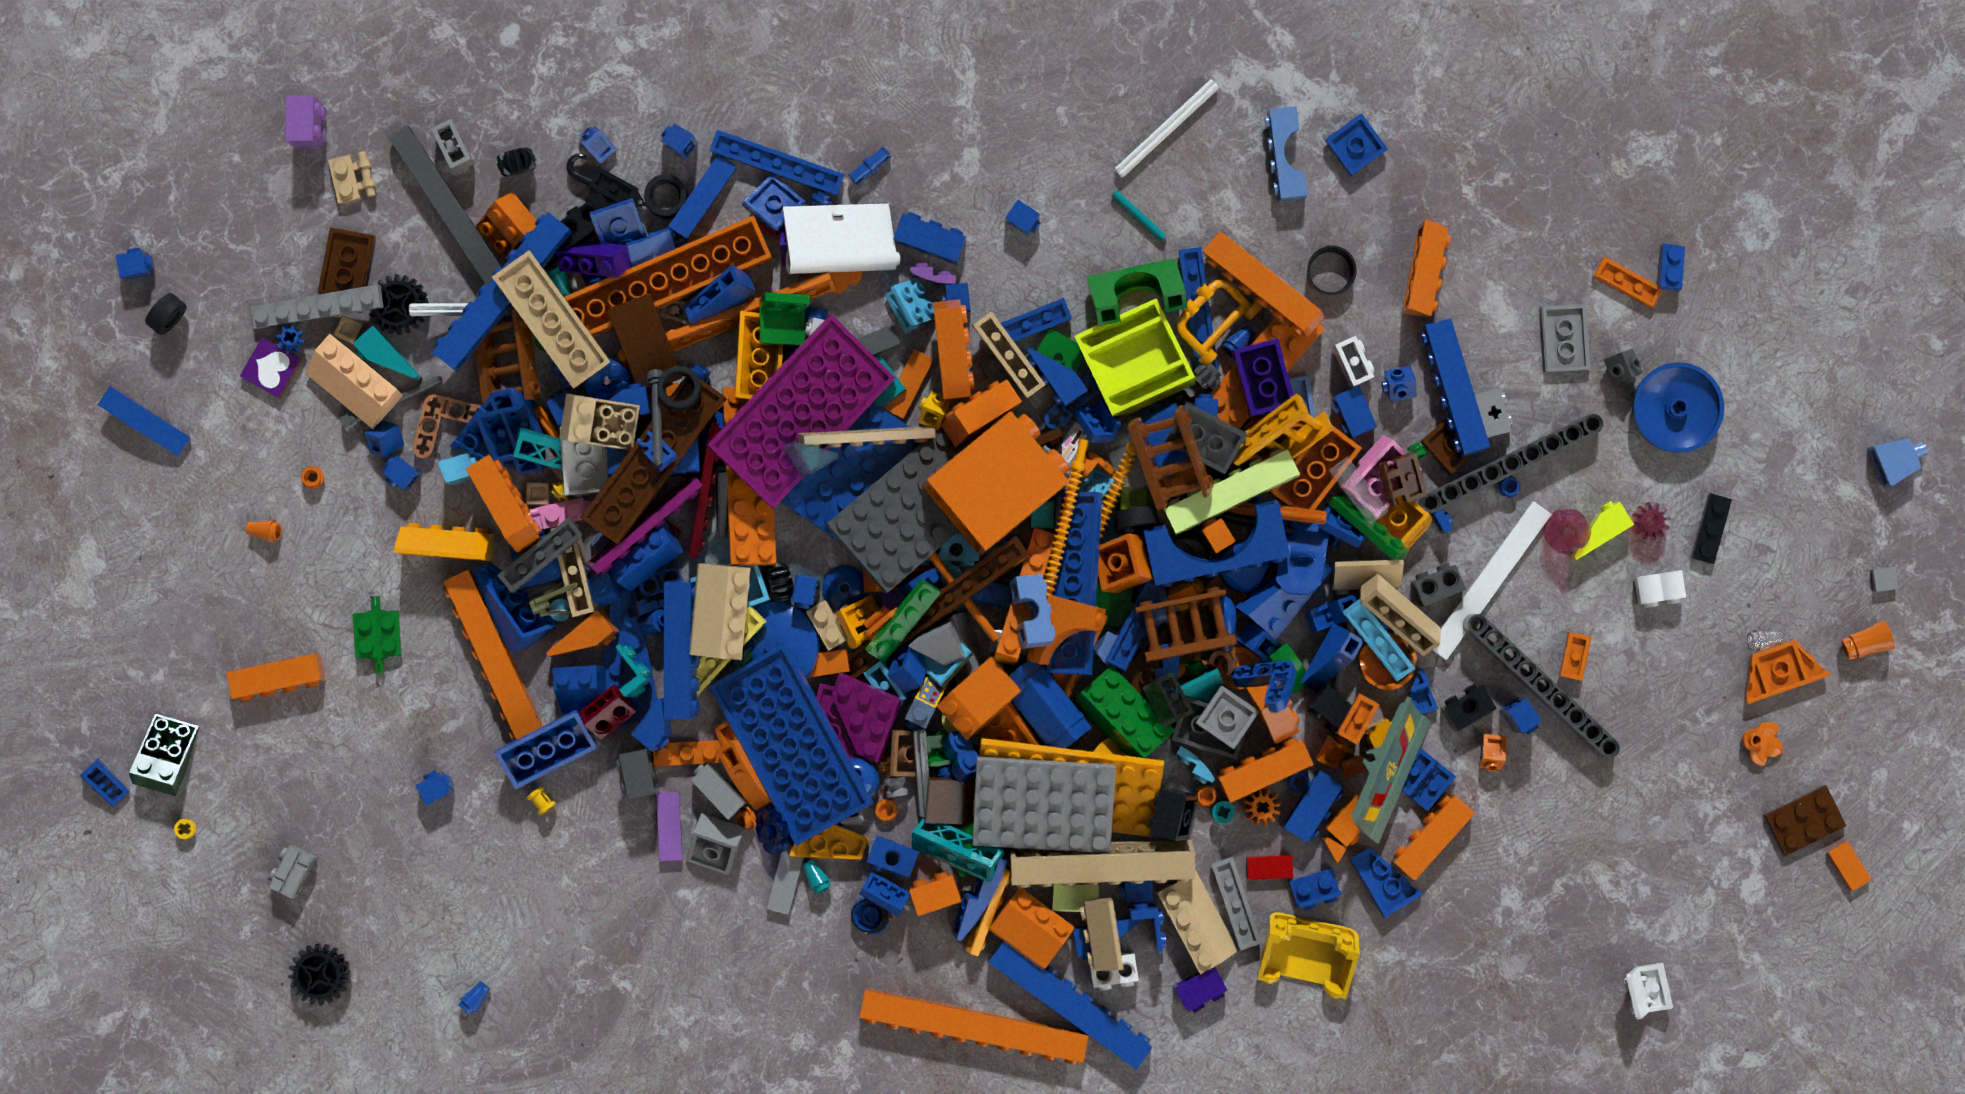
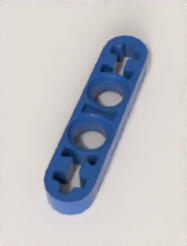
[1044,371,1100,430]

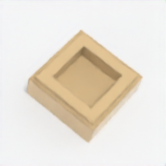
[333,315,364,344]
[526,482,550,506]

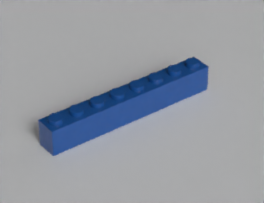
[432,212,572,372]
[988,940,1153,1070]

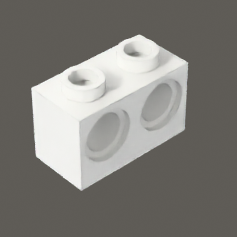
[1090,952,1139,991]

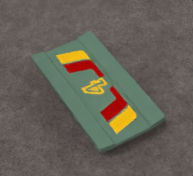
[1352,697,1431,844]

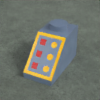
[905,676,947,729]

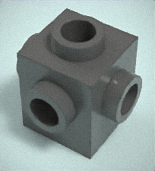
[1603,348,1643,386]

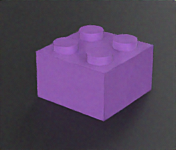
[285,95,327,149]

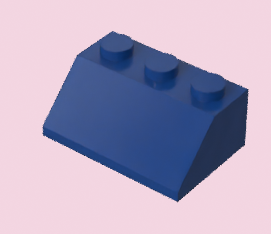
[610,518,684,592]

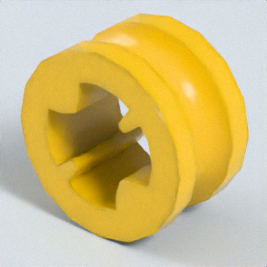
[174,819,196,839]

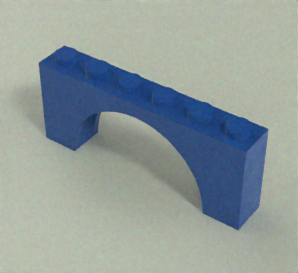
[1143,500,1290,587]

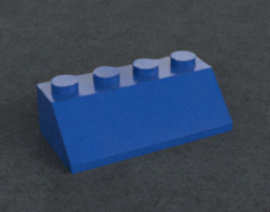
[494,710,597,790]

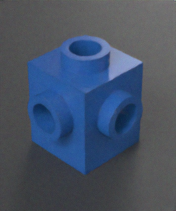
[1381,366,1417,402]

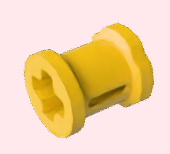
[526,786,556,816]

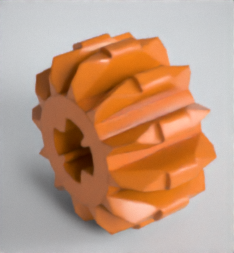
[1242,788,1281,826]

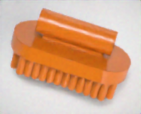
[863,605,897,642]

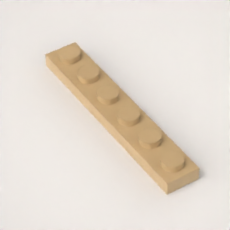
[798,426,935,448]

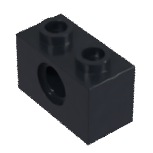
[1441,684,1497,732]

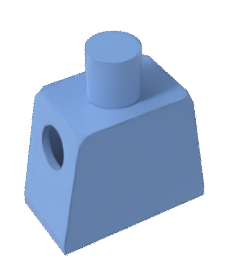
[1867,438,1928,487]

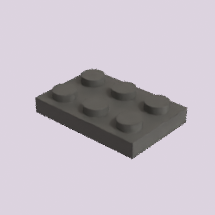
[1164,401,1247,474]

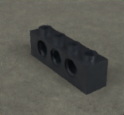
[543,193,610,270]

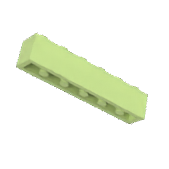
[1164,448,1300,536]

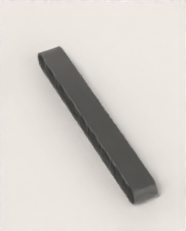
[389,125,502,285]
[1418,414,1604,514]
[1463,614,1620,758]

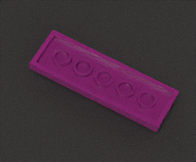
[585,477,702,574]

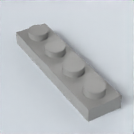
[1211,856,1262,951]

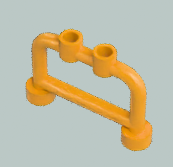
[1177,279,1261,366]

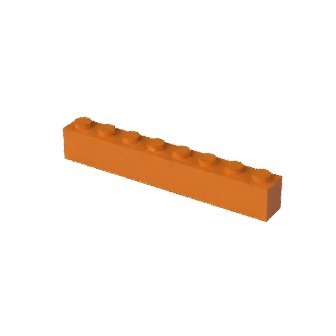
[443,570,543,741]

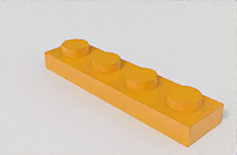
[964,868,1011,956]

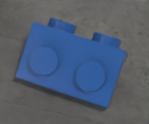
[1073,397,1121,443]

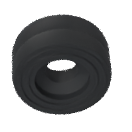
[145,293,187,335]

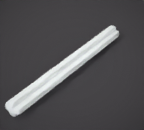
[1115,80,1218,177]

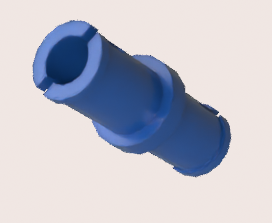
[848,146,892,186]

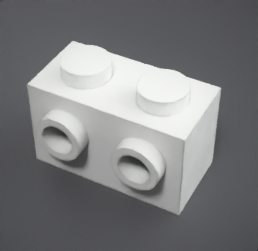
[1332,336,1375,389]

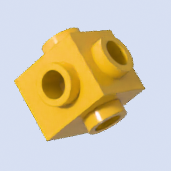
[918,390,952,431]

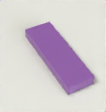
[656,792,683,861]

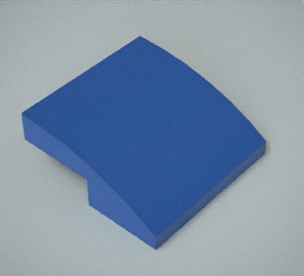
[1401,748,1457,813]

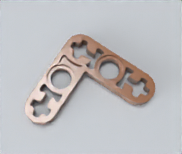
[413,394,481,459]

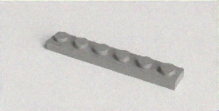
[251,285,384,330]

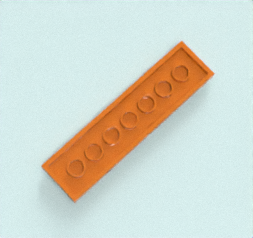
[722,387,776,566]

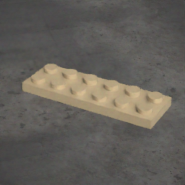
[492,250,611,389]

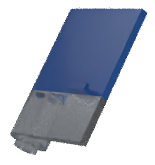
[1100,402,1190,495]

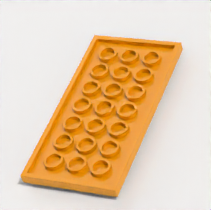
[972,738,1164,837]

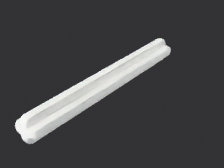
[409,303,515,316]

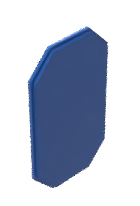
[1276,521,1329,595]

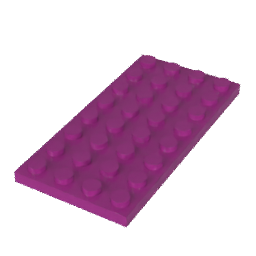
[706,314,895,509]

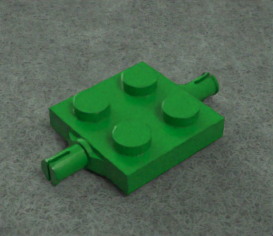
[352,596,402,673]

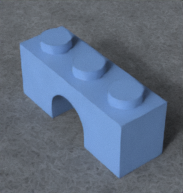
[1010,574,1055,649]

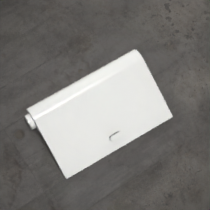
[782,204,900,274]

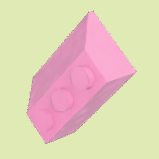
[1337,435,1422,519]

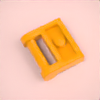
[835,595,879,649]

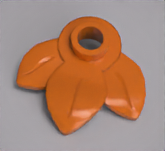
[1742,722,1783,766]

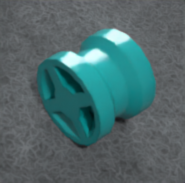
[1211,800,1235,824]

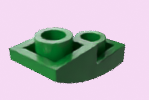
[1268,643,1306,694]

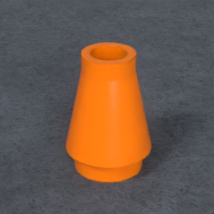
[246,520,282,542]

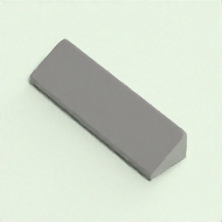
[952,612,984,675]

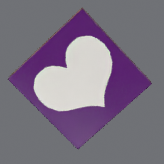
[240,337,302,399]

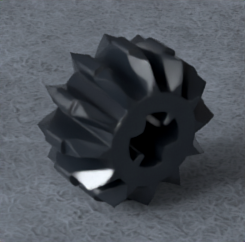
[496,147,536,177]
[765,563,794,602]

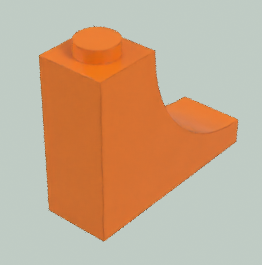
[1031,595,1106,665]

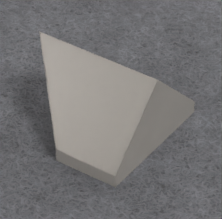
[909,616,965,666]

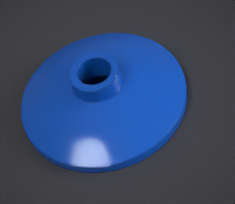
[822,566,867,610]

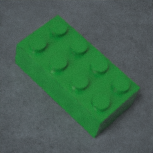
[1074,665,1175,759]

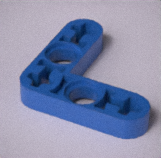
[1232,660,1297,713]

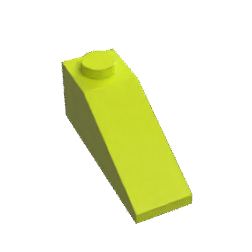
[1570,501,1634,561]

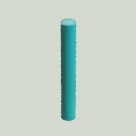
[1111,190,1167,241]

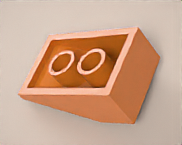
[937,657,1022,740]

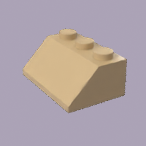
[1330,560,1404,595]
[1080,897,1123,971]

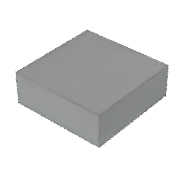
[1871,567,1899,592]

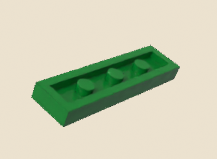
[1328,494,1409,561]
[865,579,941,662]

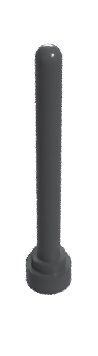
[647,369,663,466]
[340,375,443,434]

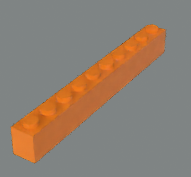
[859,988,1089,1065]

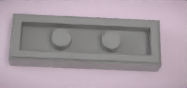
[767,843,804,915]

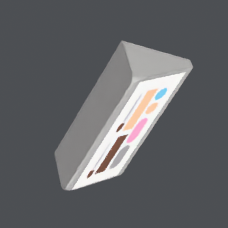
[1055,420,1089,465]

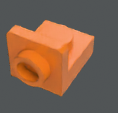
[1479,734,1506,771]

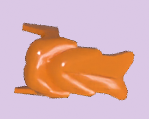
[1079,451,1125,486]

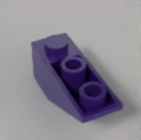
[556,243,631,278]

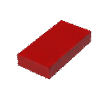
[1246,855,1293,880]

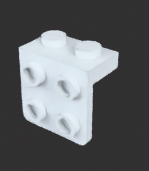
[1624,963,1673,1019]

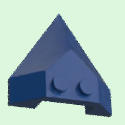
[449,387,545,475]

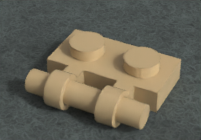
[328,151,376,205]

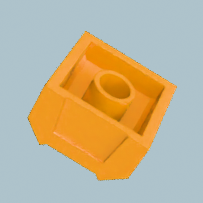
[1371,496,1432,550]

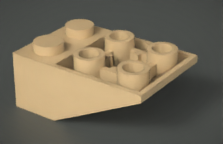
[559,394,640,450]

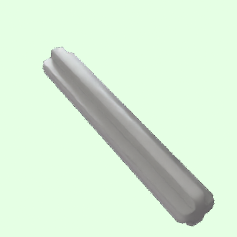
[913,729,929,817]

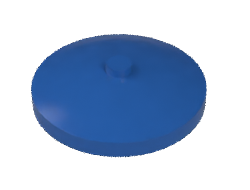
[1632,362,1724,453]
[731,602,820,679]

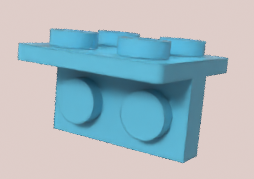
[884,278,935,334]

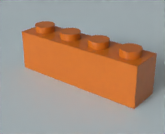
[226,654,325,702]
[1391,794,1475,881]

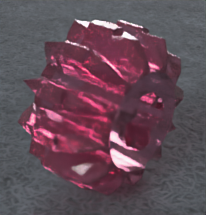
[1632,502,1670,541]

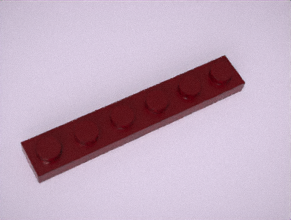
[688,421,722,558]

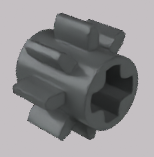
[1194,363,1221,391]

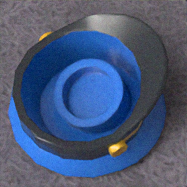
[851,897,892,935]

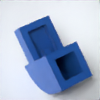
[1305,594,1357,633]

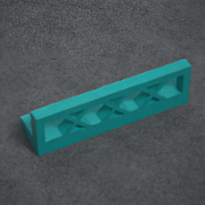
[513,427,562,470]
[912,818,1004,883]

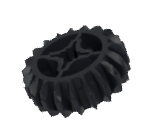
[369,274,429,335]
[288,943,351,1006]

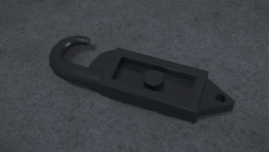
[566,153,646,207]

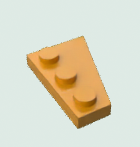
[789,825,869,860]

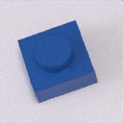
[1431,510,1453,534]

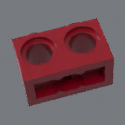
[580,684,636,740]

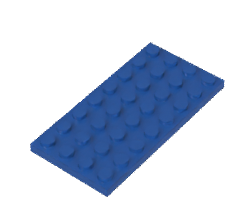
[709,642,873,846]

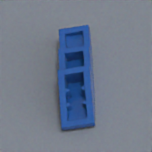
[97,386,190,456]
[952,854,1007,941]

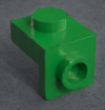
[926,731,951,768]

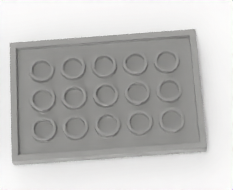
[973,757,1116,853]

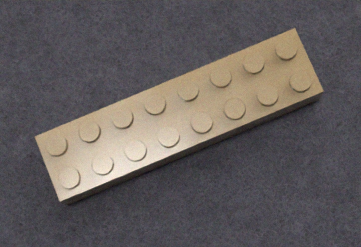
[1010,839,1195,888]

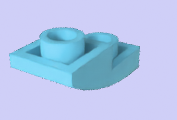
[1175,745,1214,784]

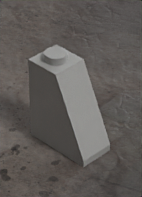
[691,764,747,820]

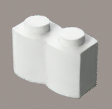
[1634,570,1686,608]

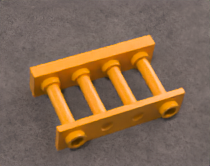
[1233,393,1334,466]

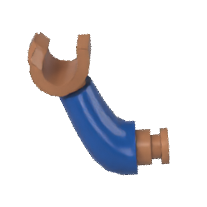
[1201,596,1237,676]

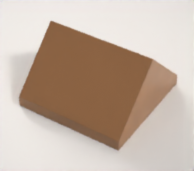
[890,730,928,777]

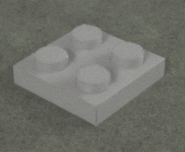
[1196,685,1259,749]

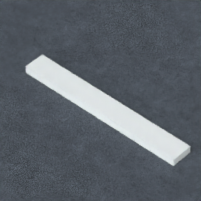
[1432,501,1552,660]

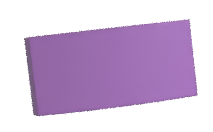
[910,263,956,286]

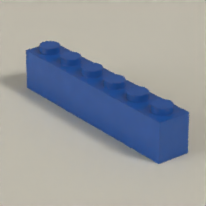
[1420,318,1490,458]
[664,580,700,720]

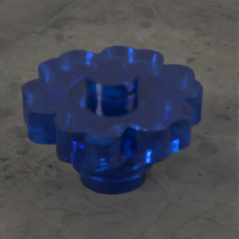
[755,808,791,855]

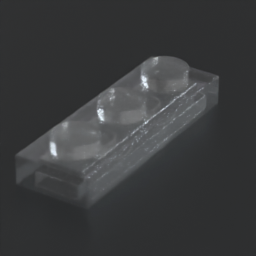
[1329,456,1389,525]

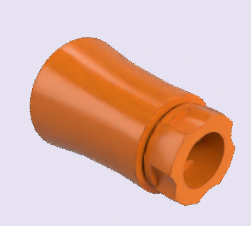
[1841,620,1895,660]

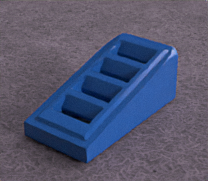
[80,758,130,807]

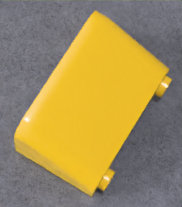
[1257,912,1360,999]

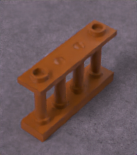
[475,309,541,405]
[1127,405,1214,510]
[1135,587,1237,663]

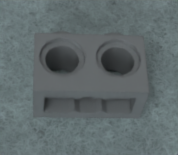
[1411,563,1466,607]

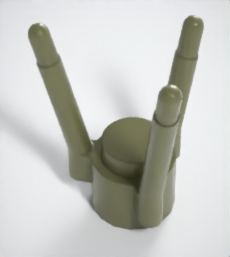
[528,581,578,618]

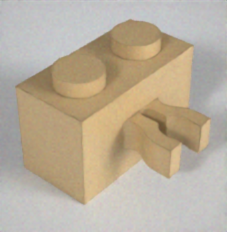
[806,600,848,651]

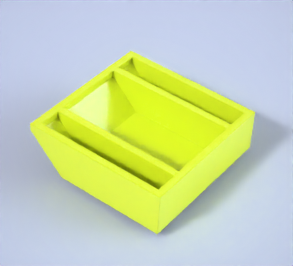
[1074,298,1195,416]

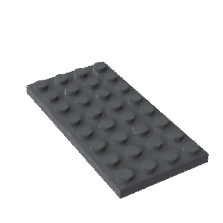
[825,427,980,594]

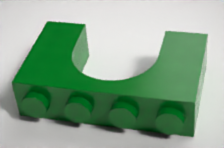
[1087,258,1188,326]

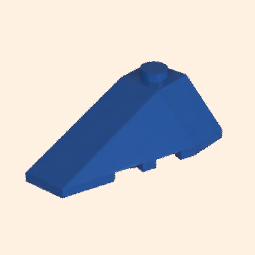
[472,562,557,654]

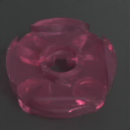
[1544,509,1591,554]

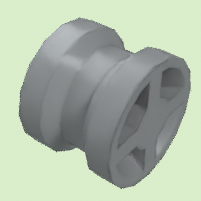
[884,776,908,798]

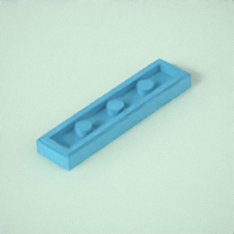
[1343,598,1415,682]

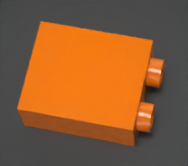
[922,411,1070,556]

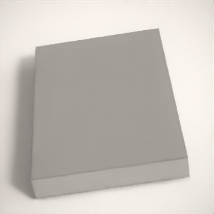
[1540,304,1591,374]

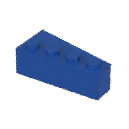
[1235,563,1333,640]

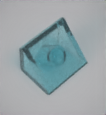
[784,442,839,476]

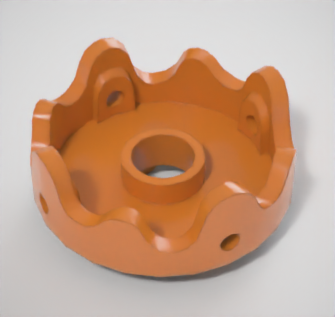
[1358,633,1417,690]

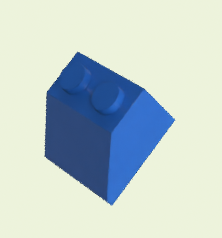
[553,665,606,714]

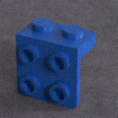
[1128,902,1166,954]

